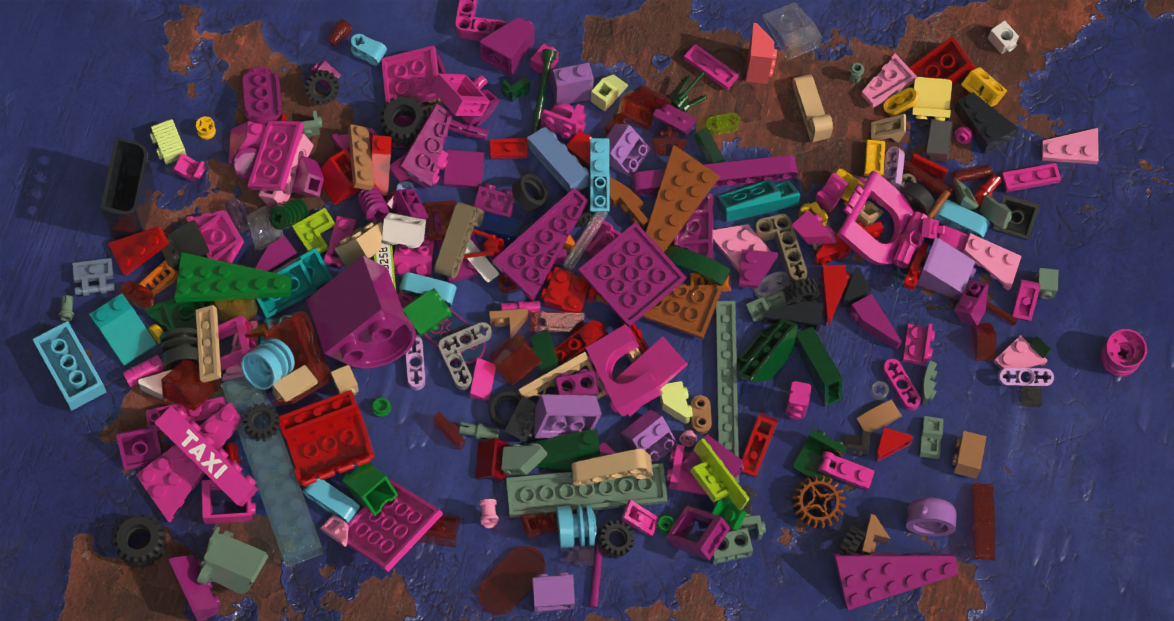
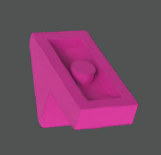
[815,173,849,213]
[1012,279,1041,321]
[622,500,659,536]

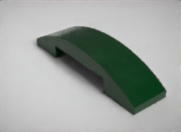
[664,245,731,286]

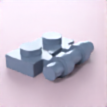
[73,258,115,296]

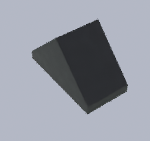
[842,267,872,308]

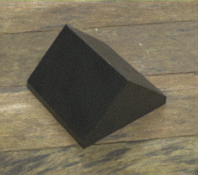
[993,194,1040,240]

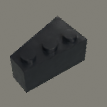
[954,93,1019,154]

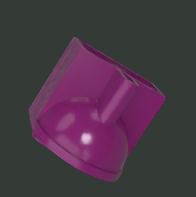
[307,255,416,368]

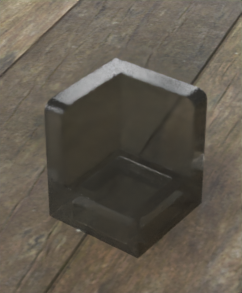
[844,431,870,457]

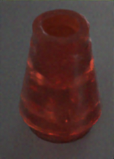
[327,19,353,47]

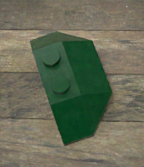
[737,318,798,383]

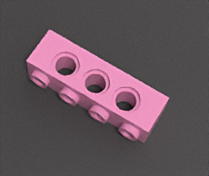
[259,133,314,207]

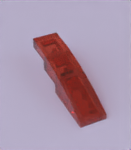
[972,483,995,561]

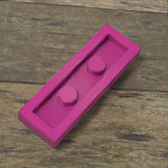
[684,44,739,90]
[1001,163,1061,192]

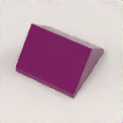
[116,426,162,470]

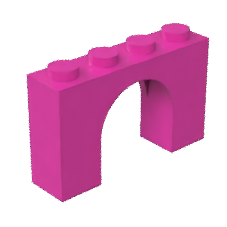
[586,324,663,416]

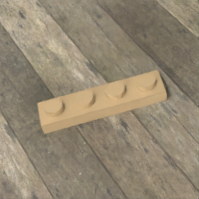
[196,305,221,383]

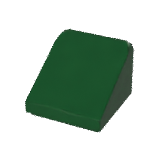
[1030,336,1053,358]

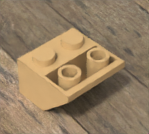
[335,222,383,268]

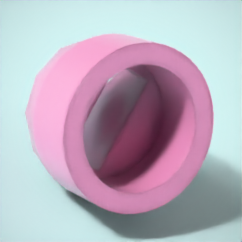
[679,430,696,447]

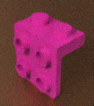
[541,104,586,140]
[394,235,435,277]
[667,444,707,495]

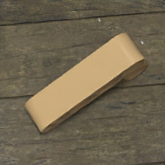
[792,74,833,142]
[571,449,653,486]

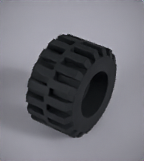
[380,95,428,147]
[113,513,166,568]

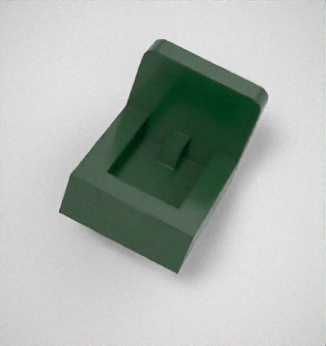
[501,77,530,102]

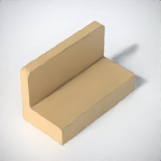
[272,365,318,402]

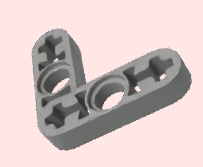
[439,322,491,390]

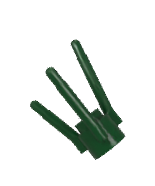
[670,71,707,112]

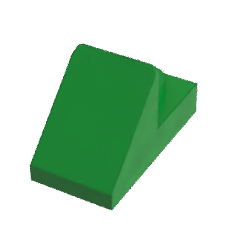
[711,496,747,530]

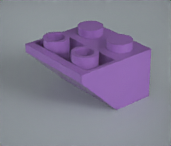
[605,124,650,177]
[621,409,678,464]
[532,573,575,612]

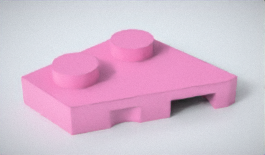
[993,336,1048,376]

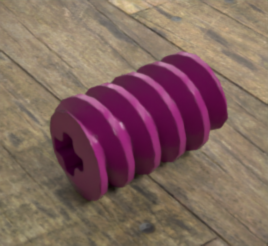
[358,186,390,225]

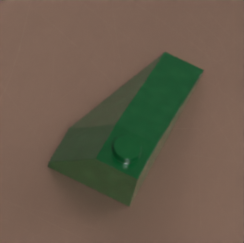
[521,429,601,473]

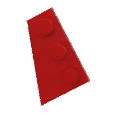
[108,227,169,275]

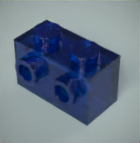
[479,211,522,248]

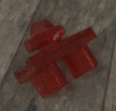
[652,126,687,156]

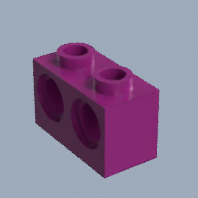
[554,369,599,397]

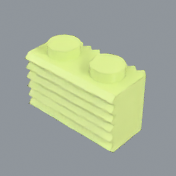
[150,119,187,164]

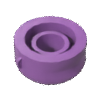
[906,497,957,536]

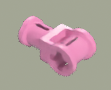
[479,499,499,529]

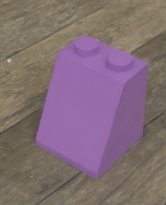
[549,63,594,104]
[917,237,976,300]

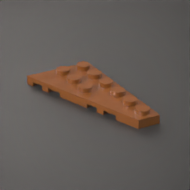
[646,145,720,252]

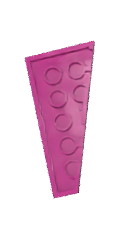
[136,403,243,522]

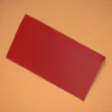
[910,153,949,179]

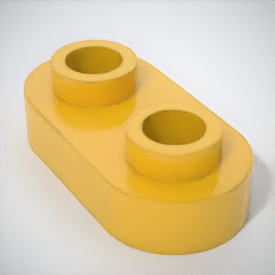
[884,88,920,116]

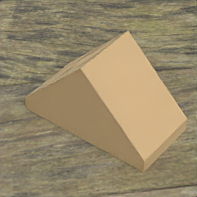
[855,201,883,227]

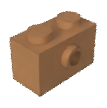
[952,431,987,479]

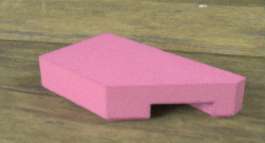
[320,514,349,547]

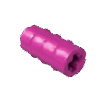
[123,355,164,388]

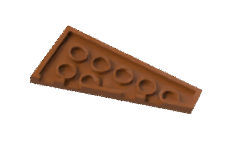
[595,284,723,339]

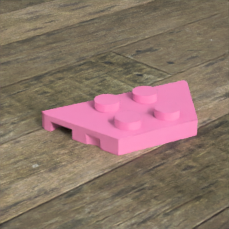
[713,224,771,289]

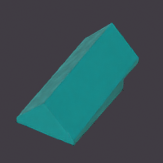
[717,179,800,222]
[256,247,332,318]

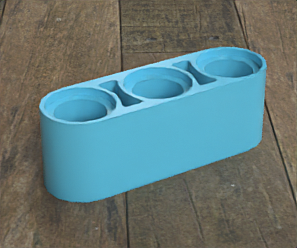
[934,200,990,239]
[398,272,457,307]
[302,478,360,524]

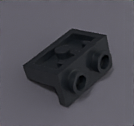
[504,396,537,442]

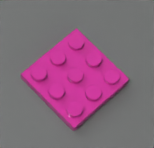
[381,46,439,103]

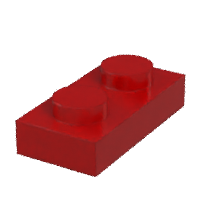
[490,138,528,159]

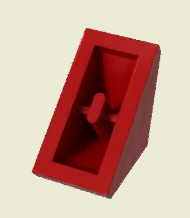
[875,427,913,462]

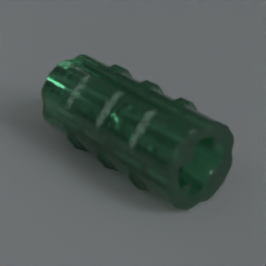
[694,128,725,164]

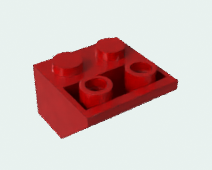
[321,149,362,205]

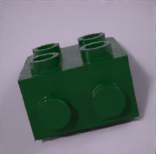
[793,429,847,482]

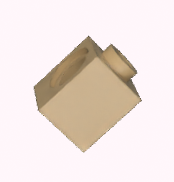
[331,365,359,395]

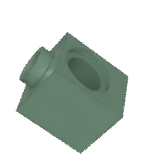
[1036,268,1058,299]

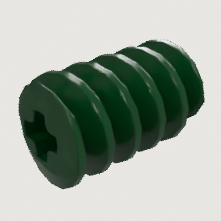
[269,198,309,230]

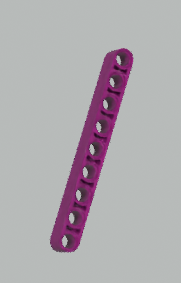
[631,155,798,196]

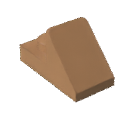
[489,309,528,338]
[860,514,890,555]

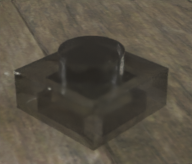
[1021,386,1042,407]

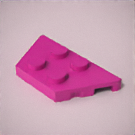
[186,210,244,263]

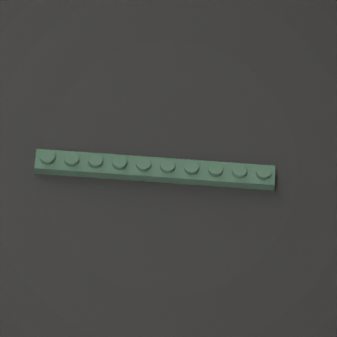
[716,301,739,484]

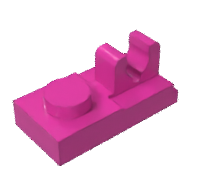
[921,218,948,239]

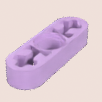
[883,146,905,191]
[406,335,425,390]
[997,368,1054,386]

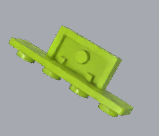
[690,438,749,510]

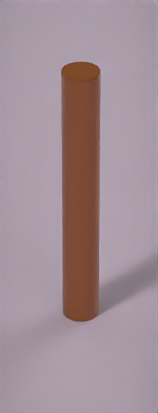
[927,189,951,219]

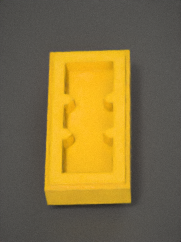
[864,140,885,177]

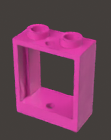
[431,73,490,116]
[218,315,256,371]
[202,480,256,524]

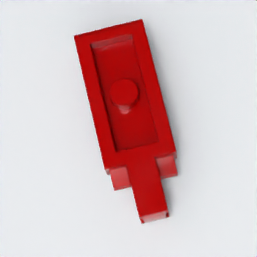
[902,242,929,291]

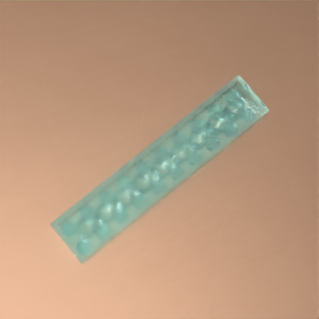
[221,376,324,567]

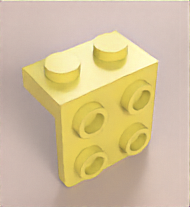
[912,77,952,121]

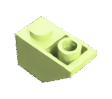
[591,74,628,112]
[659,381,693,424]

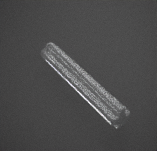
[563,212,608,271]

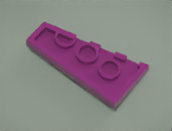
[399,104,452,188]

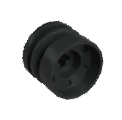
[160,328,199,374]

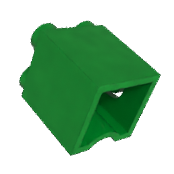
[403,288,452,338]
[342,462,398,516]

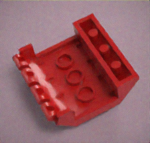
[279,390,375,487]

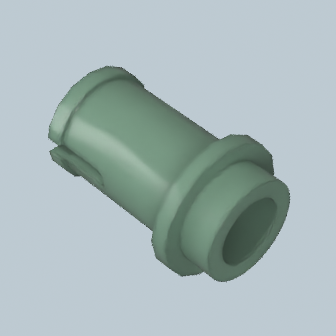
[849,63,864,83]
[58,295,74,321]

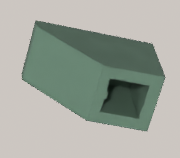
[501,443,547,476]

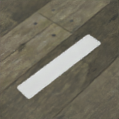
[442,222,499,282]

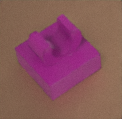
[384,190,398,214]

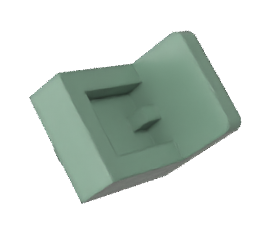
[302,110,323,138]
[740,514,766,540]

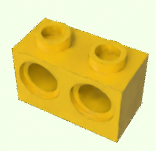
[961,67,1007,107]

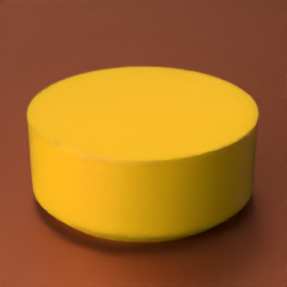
[148,324,164,344]

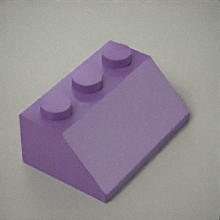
[534,394,602,438]

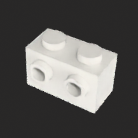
[382,213,426,248]

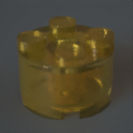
[214,299,258,322]

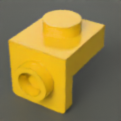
[798,202,828,226]

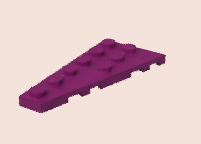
[493,188,588,301]
[833,554,959,610]

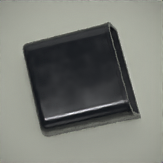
[100,136,154,239]

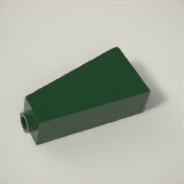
[795,327,843,407]

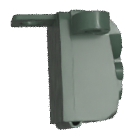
[197,527,268,594]

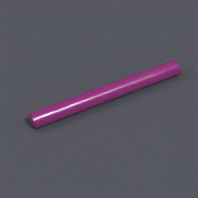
[590,529,603,608]

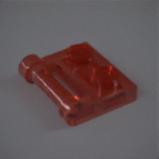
[422,199,457,241]

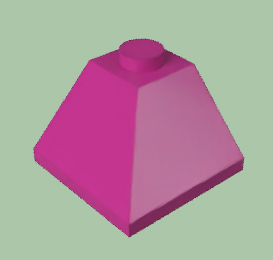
[228,121,267,165]

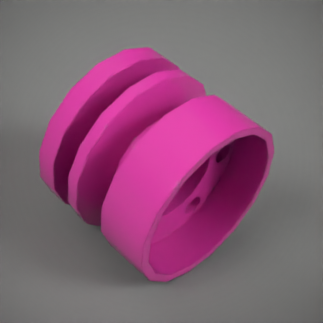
[1100,329,1147,377]

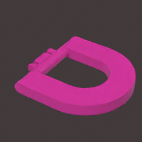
[837,171,913,265]

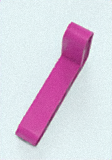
[456,0,507,41]

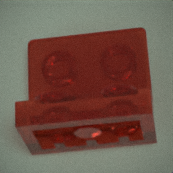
[617,85,671,130]

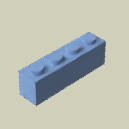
[527,127,590,193]

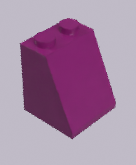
[480,17,535,76]

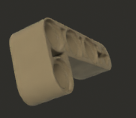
[435,202,484,278]
[755,214,807,284]

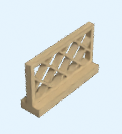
[517,352,605,400]

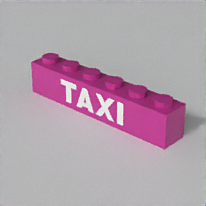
[155,406,259,506]

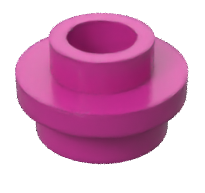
[954,126,973,144]

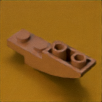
[610,177,649,231]

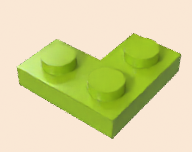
[292,208,335,254]

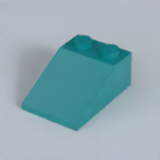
[89,294,157,366]

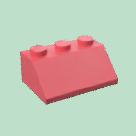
[746,23,777,84]

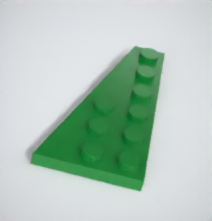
[174,252,292,303]

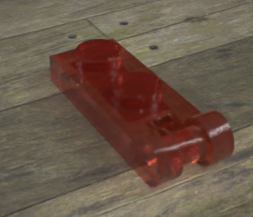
[530,311,584,332]

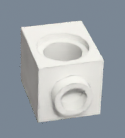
[988,21,1019,54]

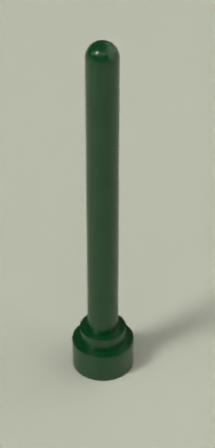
[531,49,557,135]

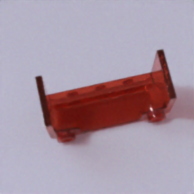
[244,311,331,406]

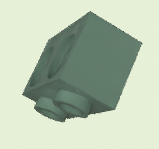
[711,527,753,564]

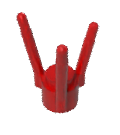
[463,229,504,259]

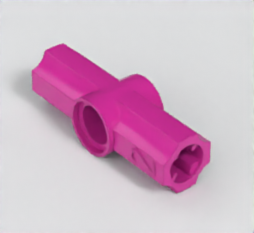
[893,211,928,269]

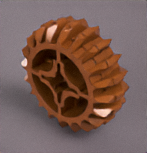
[792,475,846,529]

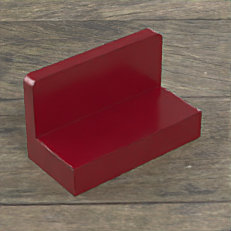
[475,438,509,482]

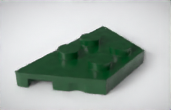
[144,297,214,331]

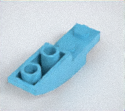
[590,138,610,212]

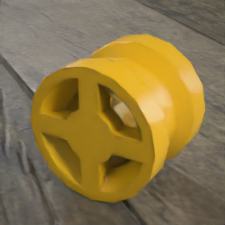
[196,117,216,140]

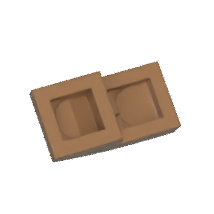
[857,399,902,435]

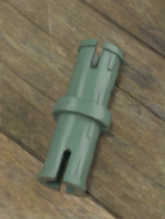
[459,422,500,439]

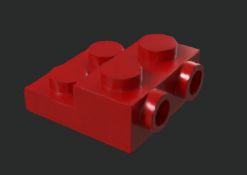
[541,267,590,317]

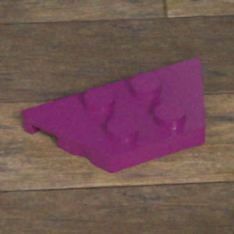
[674,194,714,259]

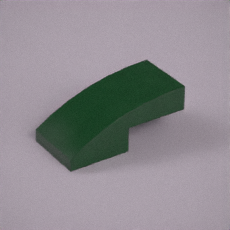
[531,330,560,374]

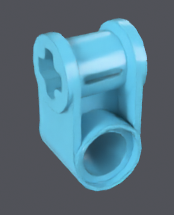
[351,34,387,66]

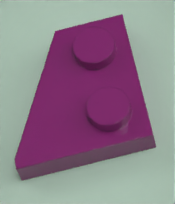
[739,249,778,289]

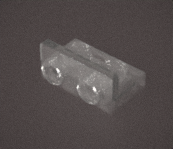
[246,206,283,251]

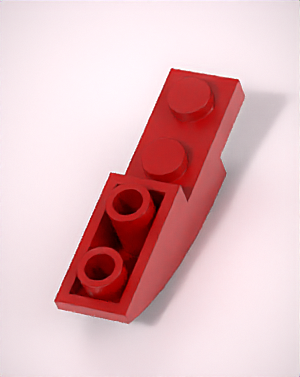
[814,221,884,266]

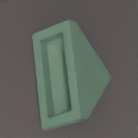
[953,178,979,210]

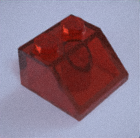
[161,359,218,411]

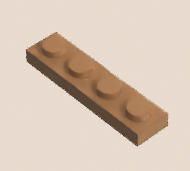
[348,124,374,190]

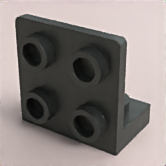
[161,220,210,271]

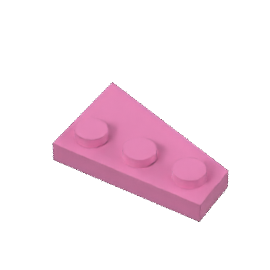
[862,53,917,108]
[962,233,1021,291]

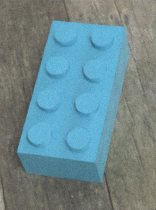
[33,321,106,411]

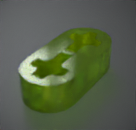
[706,112,741,135]

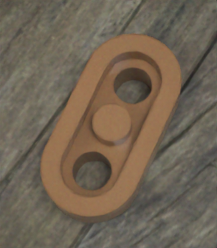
[691,395,712,434]

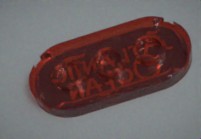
[479,546,546,615]

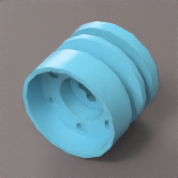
[241,338,295,390]
[557,504,596,548]

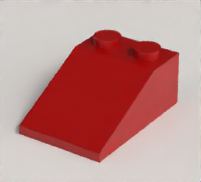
[909,36,977,86]

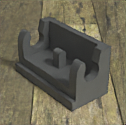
[927,120,953,163]

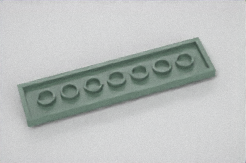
[506,463,668,518]

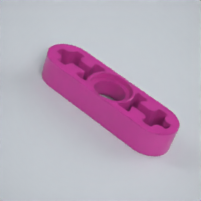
[883,359,921,411]

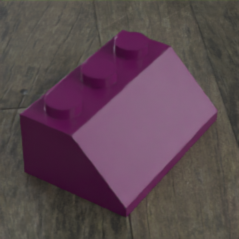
[168,555,221,621]

